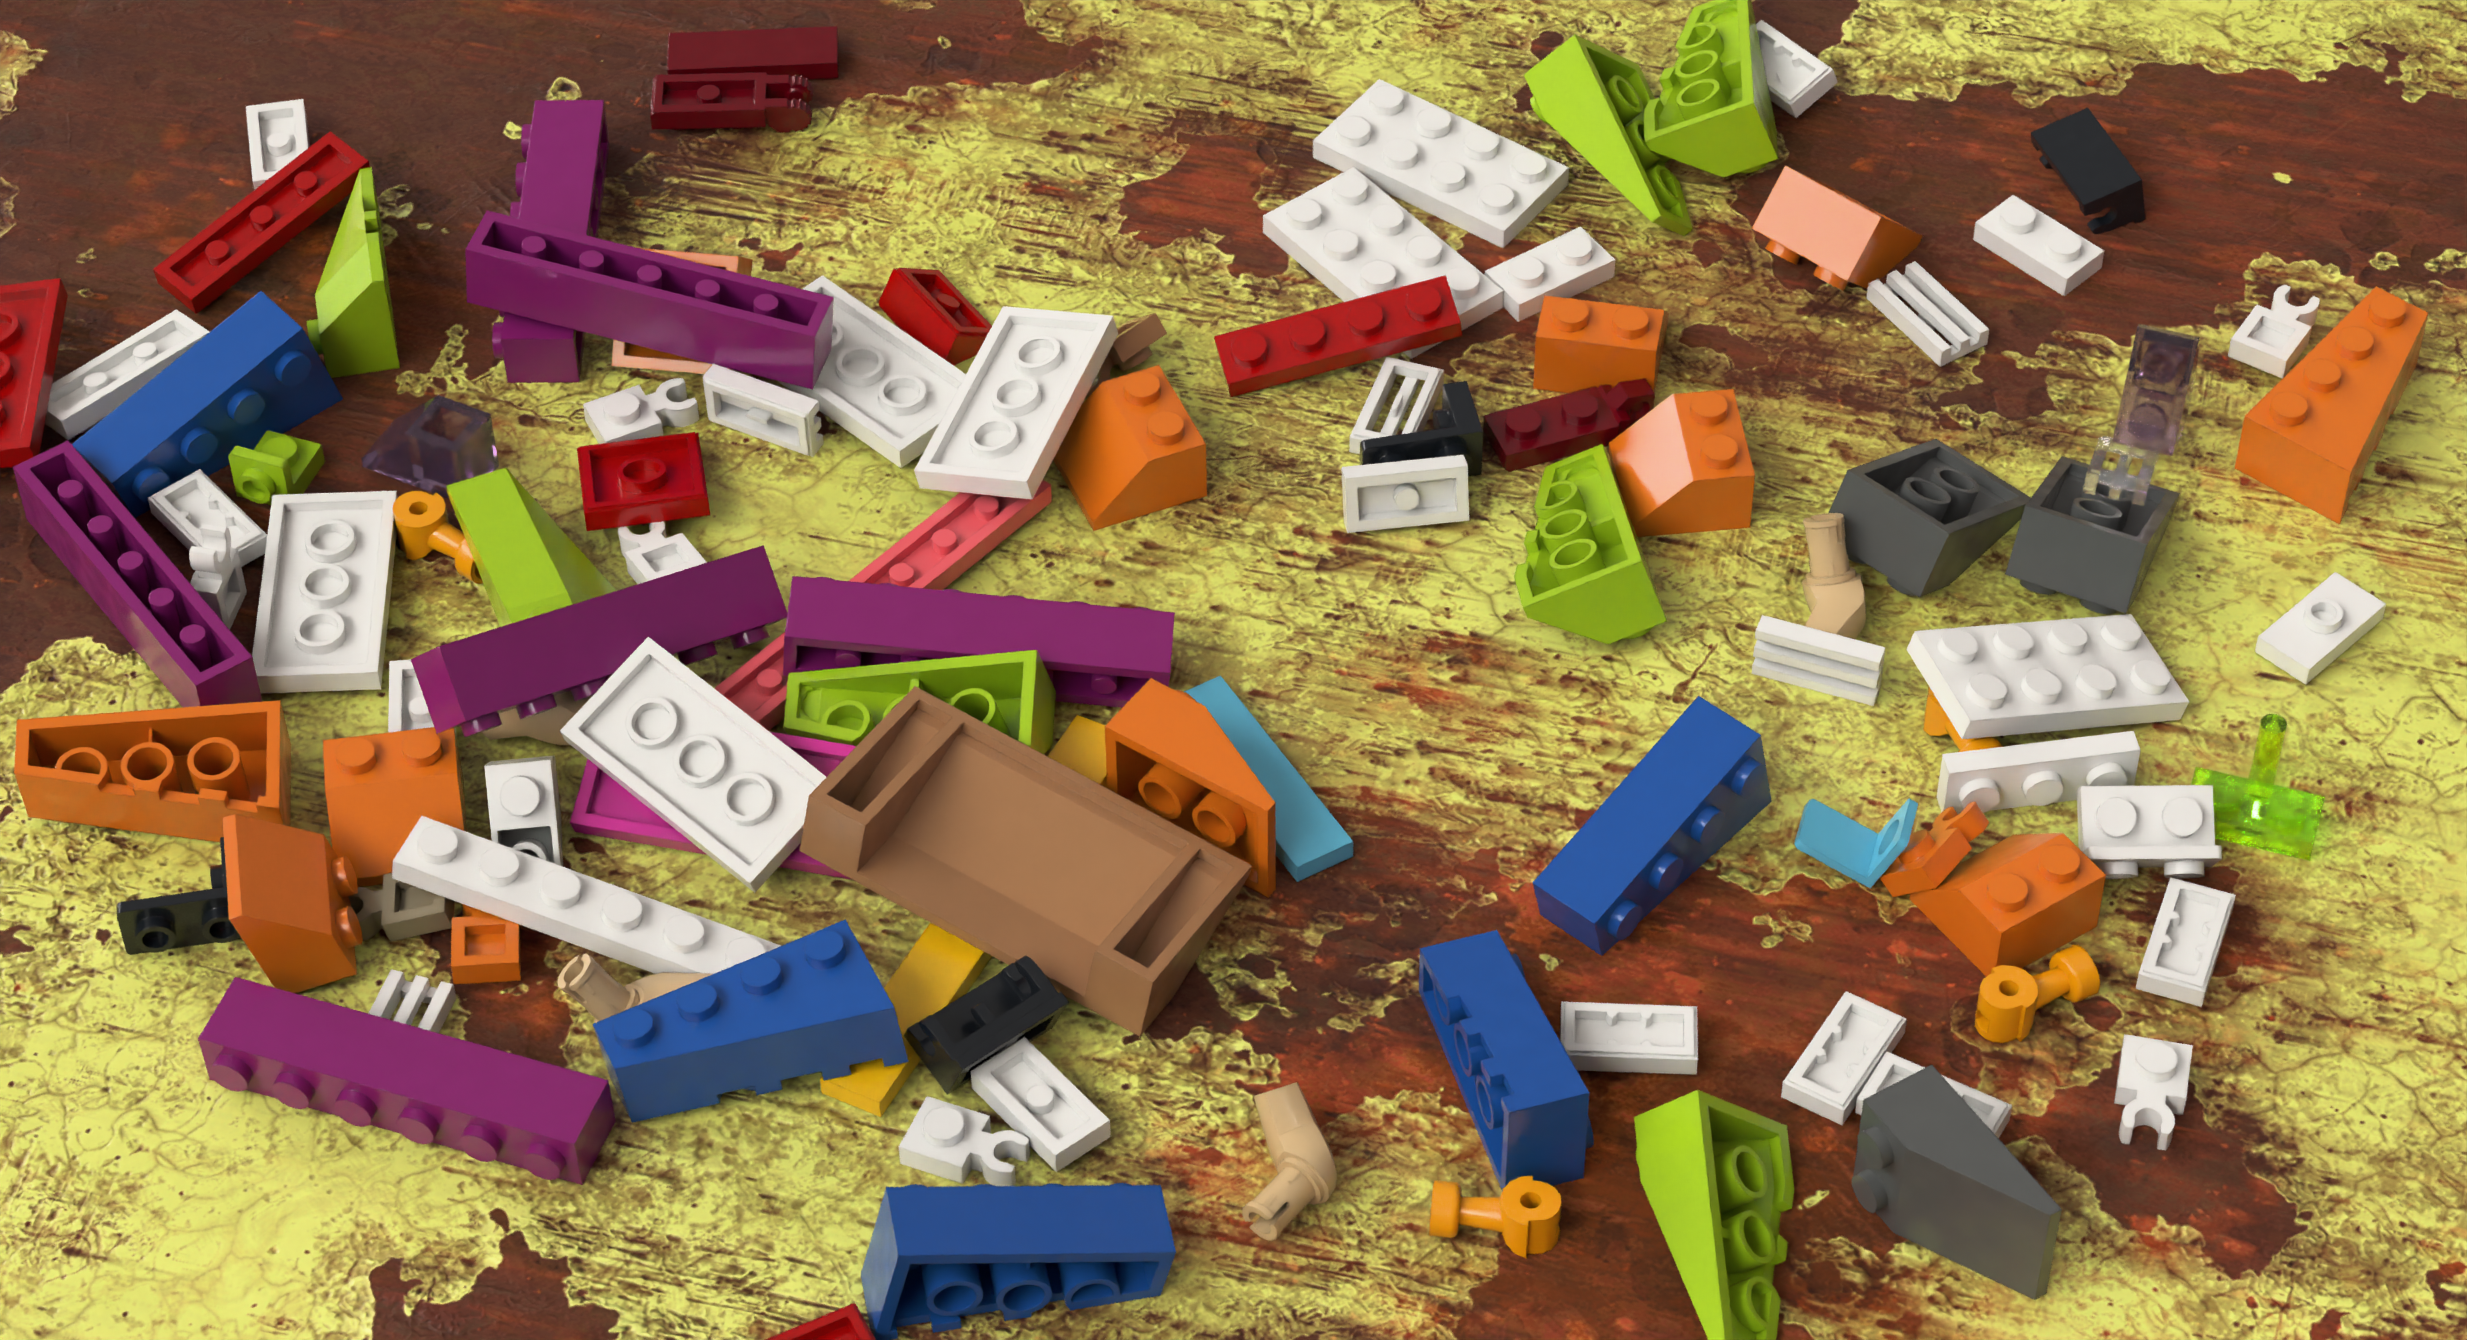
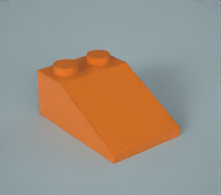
[1105,678,1276,898]

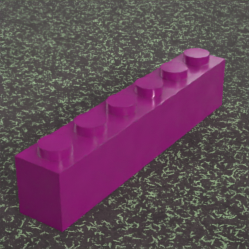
[492,100,610,383]
[465,211,834,389]
[13,441,263,707]
[411,545,787,737]
[783,576,1175,708]
[198,977,616,1185]

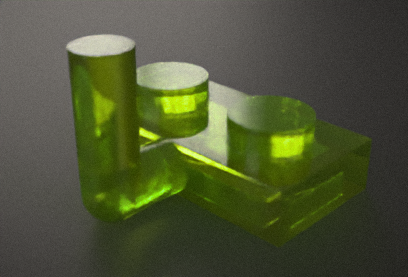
[2191,714,2325,861]

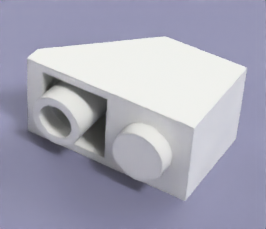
[484,755,563,866]

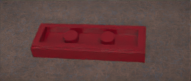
[667,26,839,79]

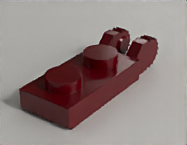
[650,72,813,133]

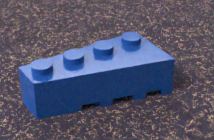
[72,291,343,518]
[1533,696,1772,956]
[593,919,909,1123]
[1419,930,1594,1191]
[861,1183,1176,1340]

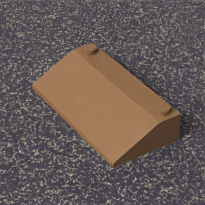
[800,686,1252,1037]

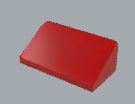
[879,268,992,366]

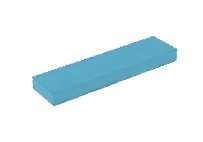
[1184,675,1353,882]

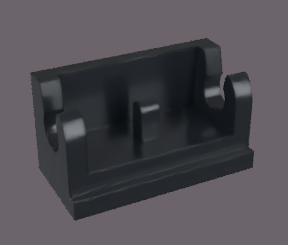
[2030,108,2146,234]
[903,955,1069,1095]

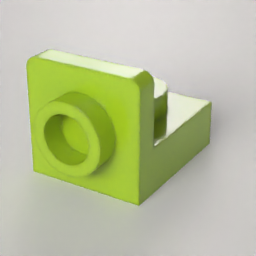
[228,430,325,505]

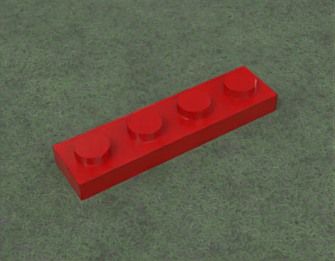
[153,131,370,314]
[1214,275,1463,397]

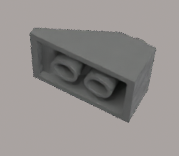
[1829,439,2031,597]
[2005,456,2180,614]
[1852,1065,2062,1300]

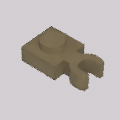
[348,873,455,941]

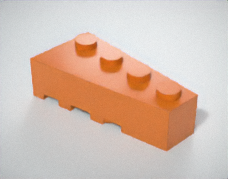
[2235,286,2428,525]
[14,700,291,842]

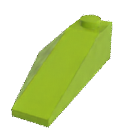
[1644,0,1778,178]
[1524,34,1693,236]
[307,167,400,378]
[1514,444,1667,644]
[446,468,617,627]
[783,650,1056,754]
[1634,1090,1794,1340]

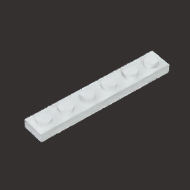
[392,816,781,974]

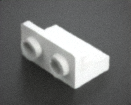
[2077,785,2222,879]

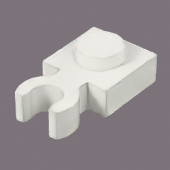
[2228,284,2320,379]
[583,378,699,444]
[618,521,707,584]
[189,523,247,630]
[2114,1034,2193,1151]
[899,1096,1030,1186]

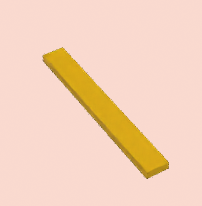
[820,715,1107,1117]

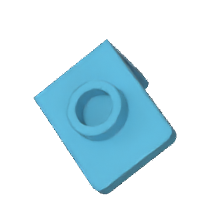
[1794,798,1918,888]

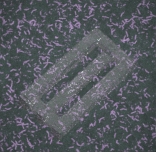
[2082,436,2160,506]

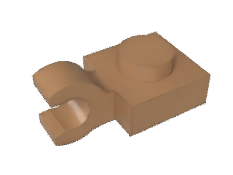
[1084,313,1167,400]

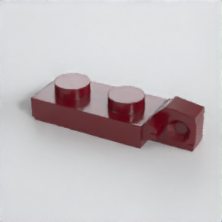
[1483,378,1655,472]

